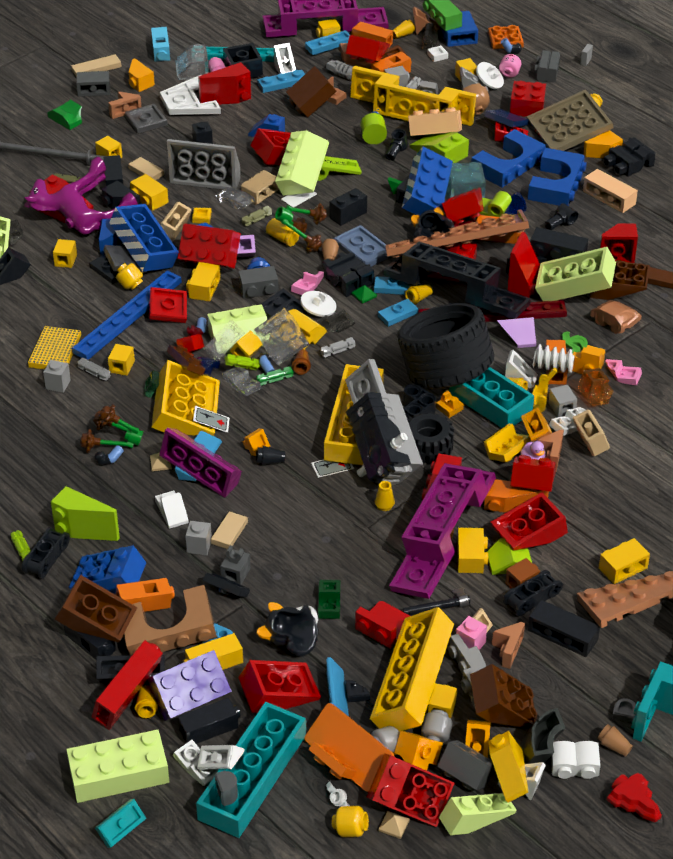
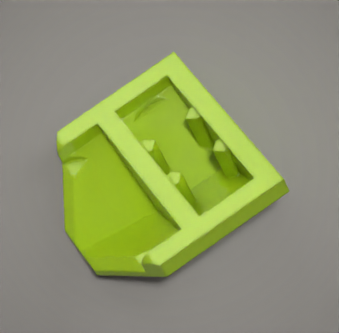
[487,538,532,575]

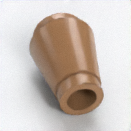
[321,239,339,261]
[597,724,633,757]

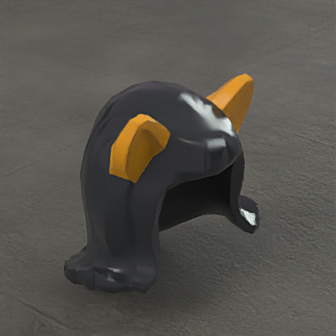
[411,207,455,247]
[256,602,319,657]

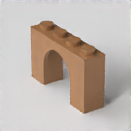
[124,585,217,656]

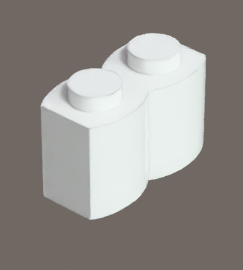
[551,741,600,779]

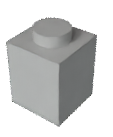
[384,66,410,87]
[43,360,71,393]
[549,384,577,417]
[186,521,212,555]

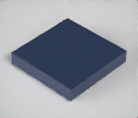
[485,109,528,128]

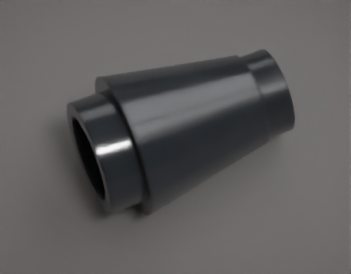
[256,445,286,465]

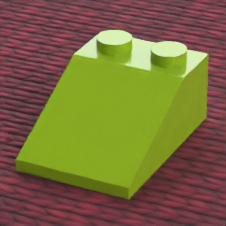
[409,132,469,165]
[51,486,120,541]

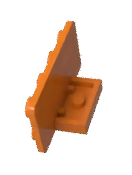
[305,703,394,792]

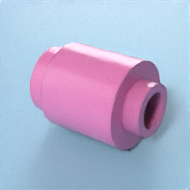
[208,57,226,72]

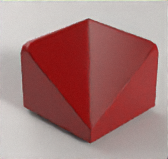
[176,334,204,352]

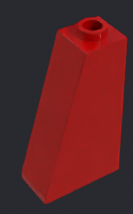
[91,640,163,731]

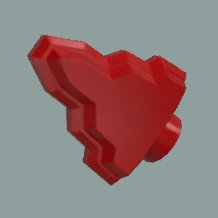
[606,773,662,822]

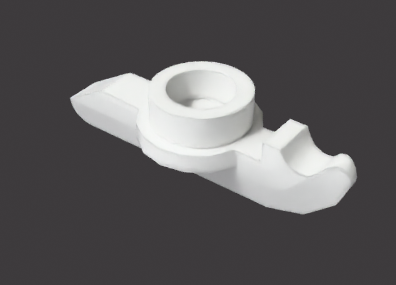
[326,781,350,807]

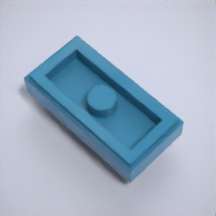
[374,276,411,295]
[378,299,418,327]

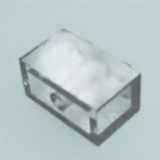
[203,320,245,361]

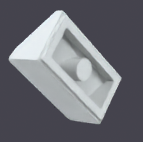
[197,745,245,770]

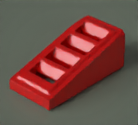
[495,122,528,142]

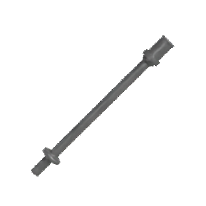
[0,141,105,165]

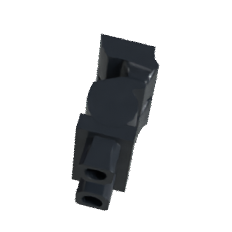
[603,137,656,177]
[322,252,374,297]

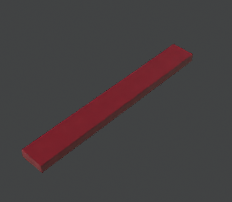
[418,300,567,322]

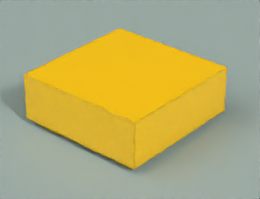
[192,208,212,224]

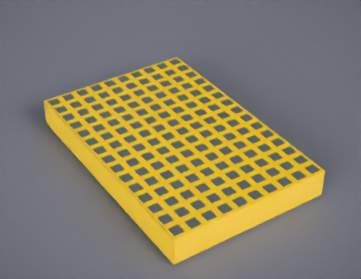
[28,326,81,369]

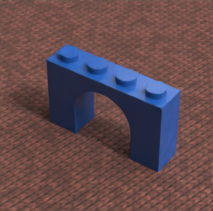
[471,129,546,188]
[528,148,587,206]

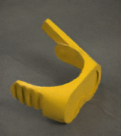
[532,368,557,412]

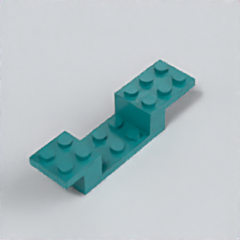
[631,661,673,742]

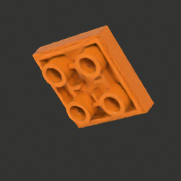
[488,25,524,49]

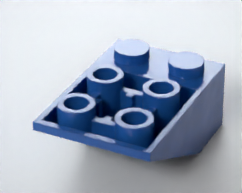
[69,545,146,595]

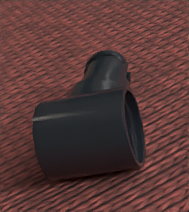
[385,129,408,161]
[545,203,579,230]

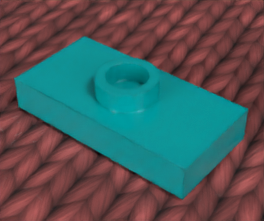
[95,799,146,848]

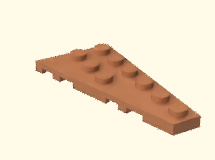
[577,571,673,628]

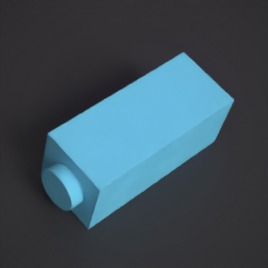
[151,27,170,61]

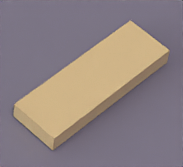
[71,54,122,77]

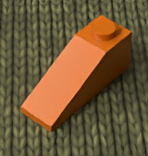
[484,479,549,512]

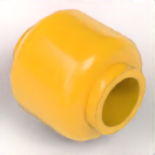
[116,263,143,290]
[332,806,369,837]

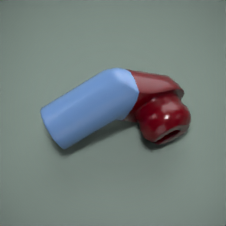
[186,317,207,336]

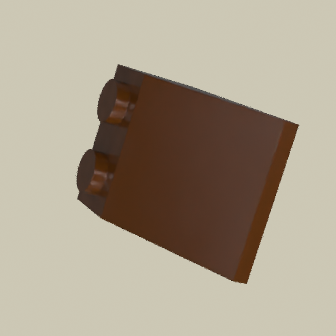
[55,575,137,642]

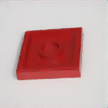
[149,287,187,323]

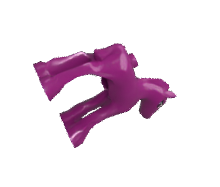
[24,156,138,234]

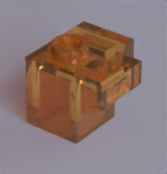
[578,368,613,406]

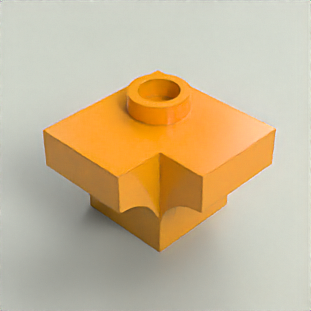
[572,345,605,378]
[394,731,443,771]

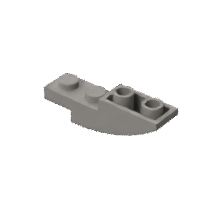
[448,634,486,708]

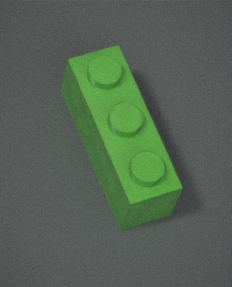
[423,0,462,31]

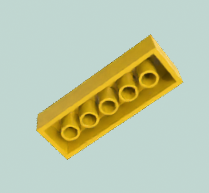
[324,364,384,465]
[370,607,454,732]

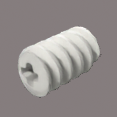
[533,344,575,374]

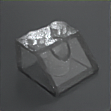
[175,44,209,80]

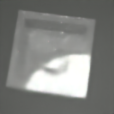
[254,308,309,365]

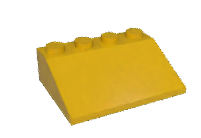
[151,360,220,436]

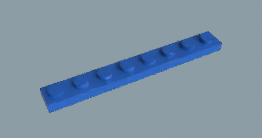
[72,271,182,360]

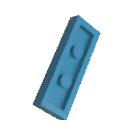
[305,30,350,55]
[257,70,305,93]

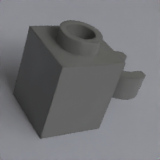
[220,545,251,585]

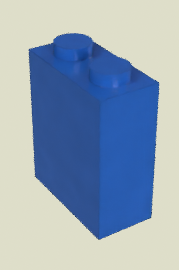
[439,11,478,47]

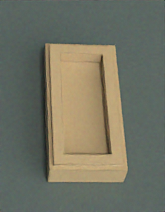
[128,157,164,180]
[211,511,248,549]

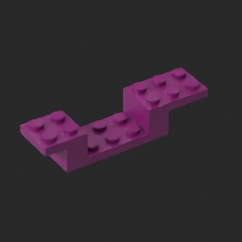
[263,0,388,38]
[389,463,496,599]

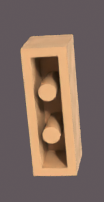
[408,107,462,136]
[583,169,638,213]

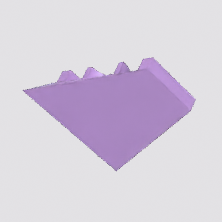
[497,317,536,348]

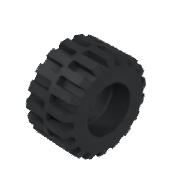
[408,412,454,464]

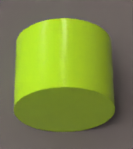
[360,113,387,144]

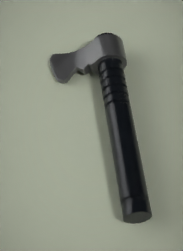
[403,588,470,615]

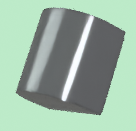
[215,771,238,806]

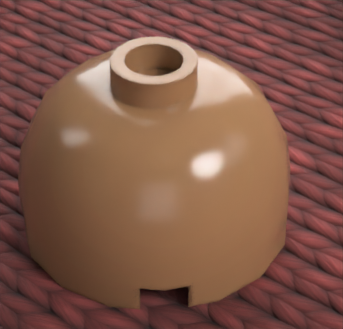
[463,83,490,115]

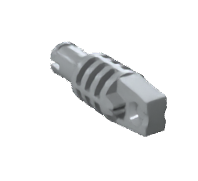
[326,60,354,80]

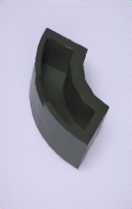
[520,708,566,764]

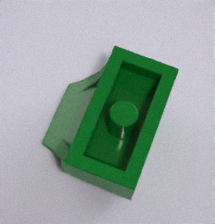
[47,100,82,130]

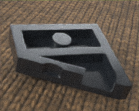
[260,288,308,321]

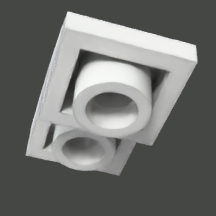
[549,407,586,436]
[173,740,219,786]

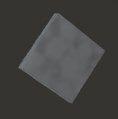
[125,104,168,134]
[103,245,147,273]

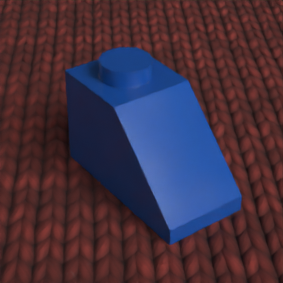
[248,114,285,137]
[99,219,123,255]

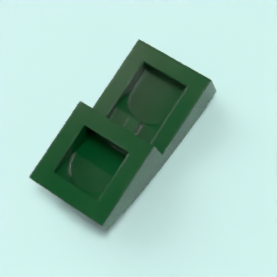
[318,580,341,619]

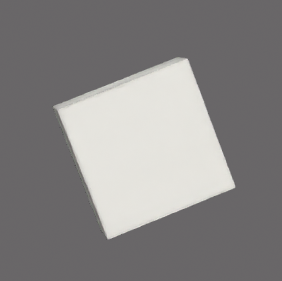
[427,46,448,62]

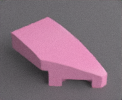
[291,271,324,295]
[606,359,642,385]

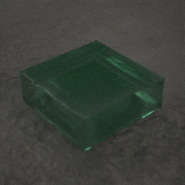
[144,370,159,398]

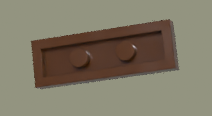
[167,345,206,376]

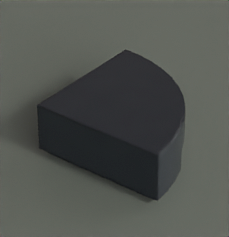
[345,680,370,702]

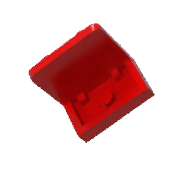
[355,601,410,649]

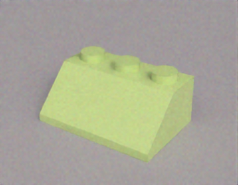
[207,304,272,355]

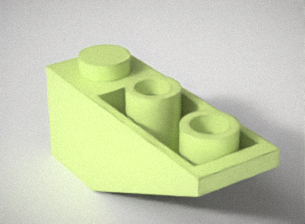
[439,793,517,835]

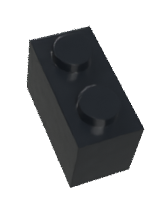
[329,188,367,226]

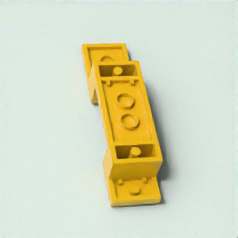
[350,66,476,126]

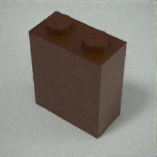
[286,66,337,117]

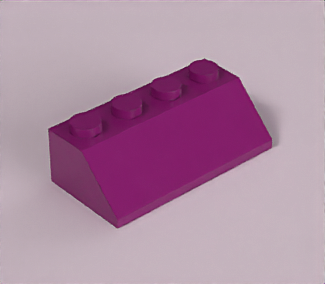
[159,428,242,498]

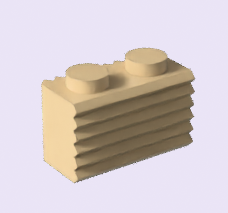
[241,170,279,205]
[161,202,192,243]
[573,410,610,456]

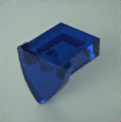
[504,192,527,215]

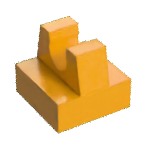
[436,391,464,418]
[242,428,270,456]

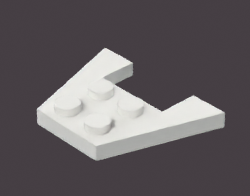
[160,75,221,115]

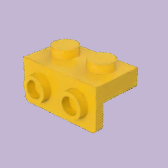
[484,423,532,462]

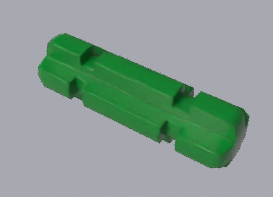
[256,366,293,386]

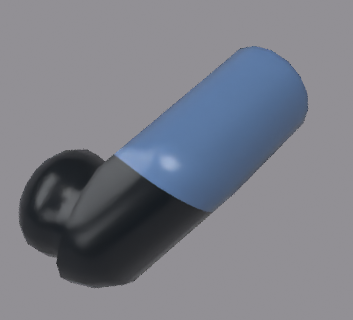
[500,38,522,54]
[259,352,275,373]
[94,446,124,465]

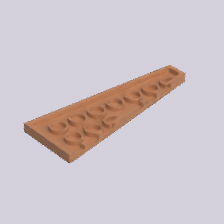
[385,210,529,258]

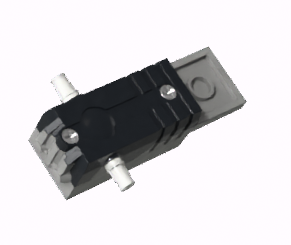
[345,359,423,485]

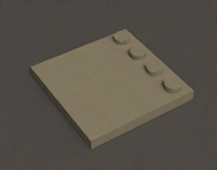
[527,90,614,151]

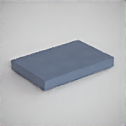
[333,225,391,267]

